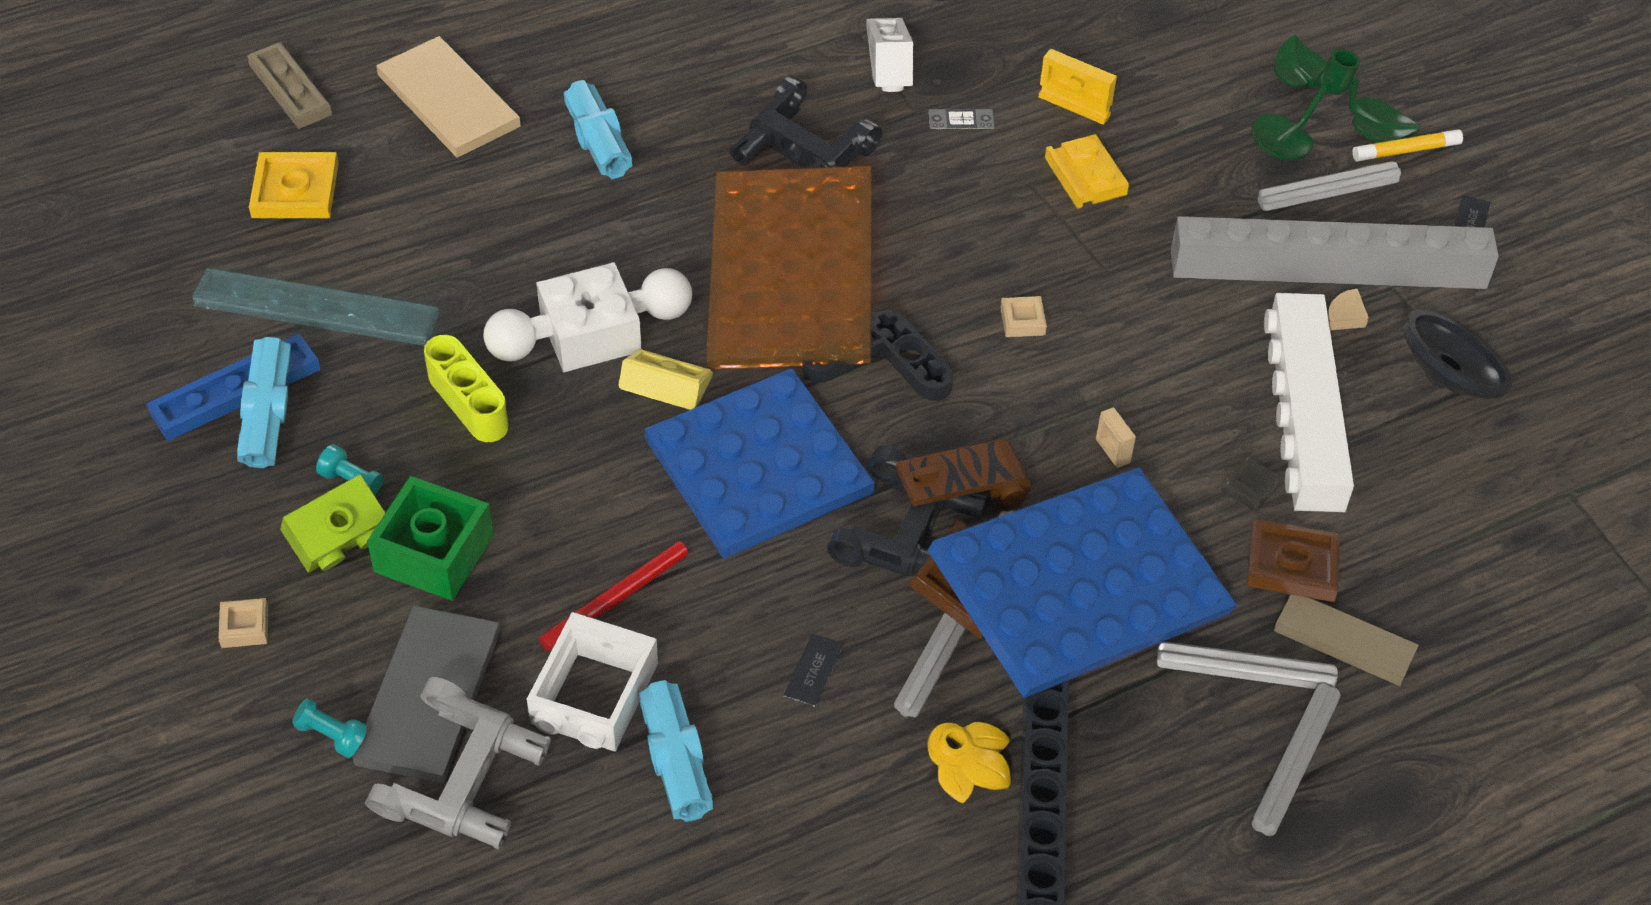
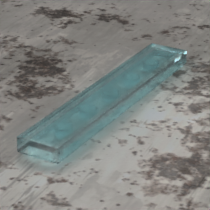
[192,268,439,346]

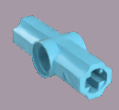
[564,80,632,179]
[237,337,291,468]
[639,680,713,822]

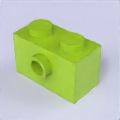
[280,474,385,573]

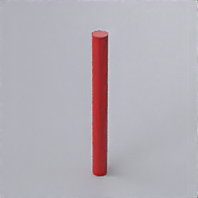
[538,541,689,652]

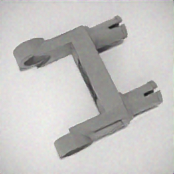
[365,677,551,850]

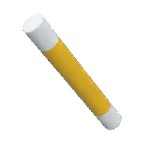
[1353,129,1463,162]

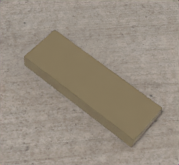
[247,42,332,129]
[1274,594,1419,686]

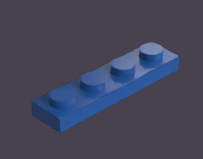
[146,333,320,441]

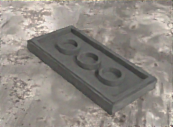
[352,606,501,784]

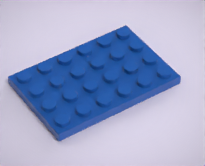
[928,468,1237,698]

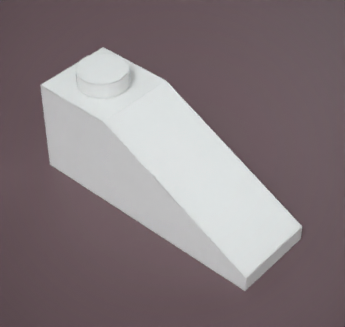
[866,18,913,92]

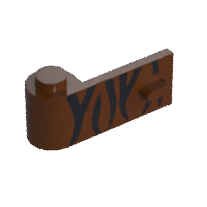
[895,440,1031,507]

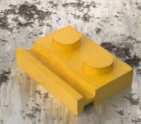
[1038,49,1117,125]
[1045,134,1129,209]

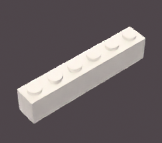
[1264,293,1354,512]

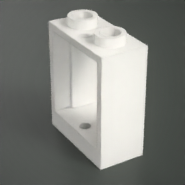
[527,612,658,752]

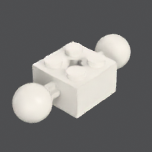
[483,263,692,373]

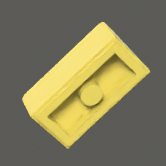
[619,349,713,410]

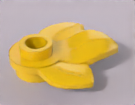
[927,722,1011,803]

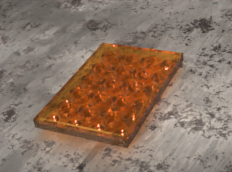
[706,166,872,369]

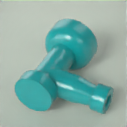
[316,444,383,495]
[292,698,367,758]

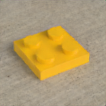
[249,152,339,218]

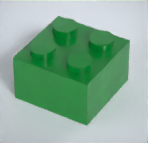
[367,476,494,601]

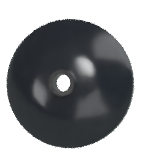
[1403,310,1513,399]

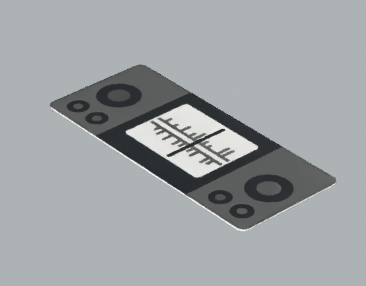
[928,109,995,129]

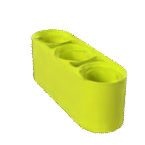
[424,335,508,442]

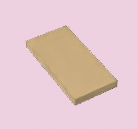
[376,36,521,158]

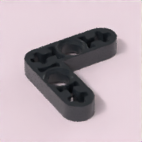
[802,309,953,401]

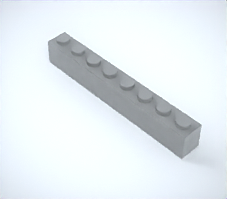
[1171,216,1499,289]

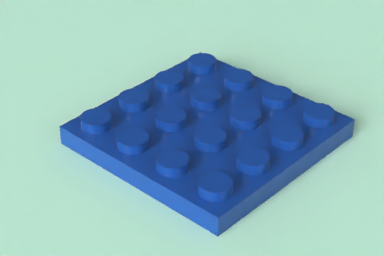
[644,368,875,559]

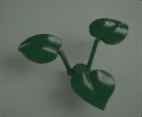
[1251,34,1421,160]

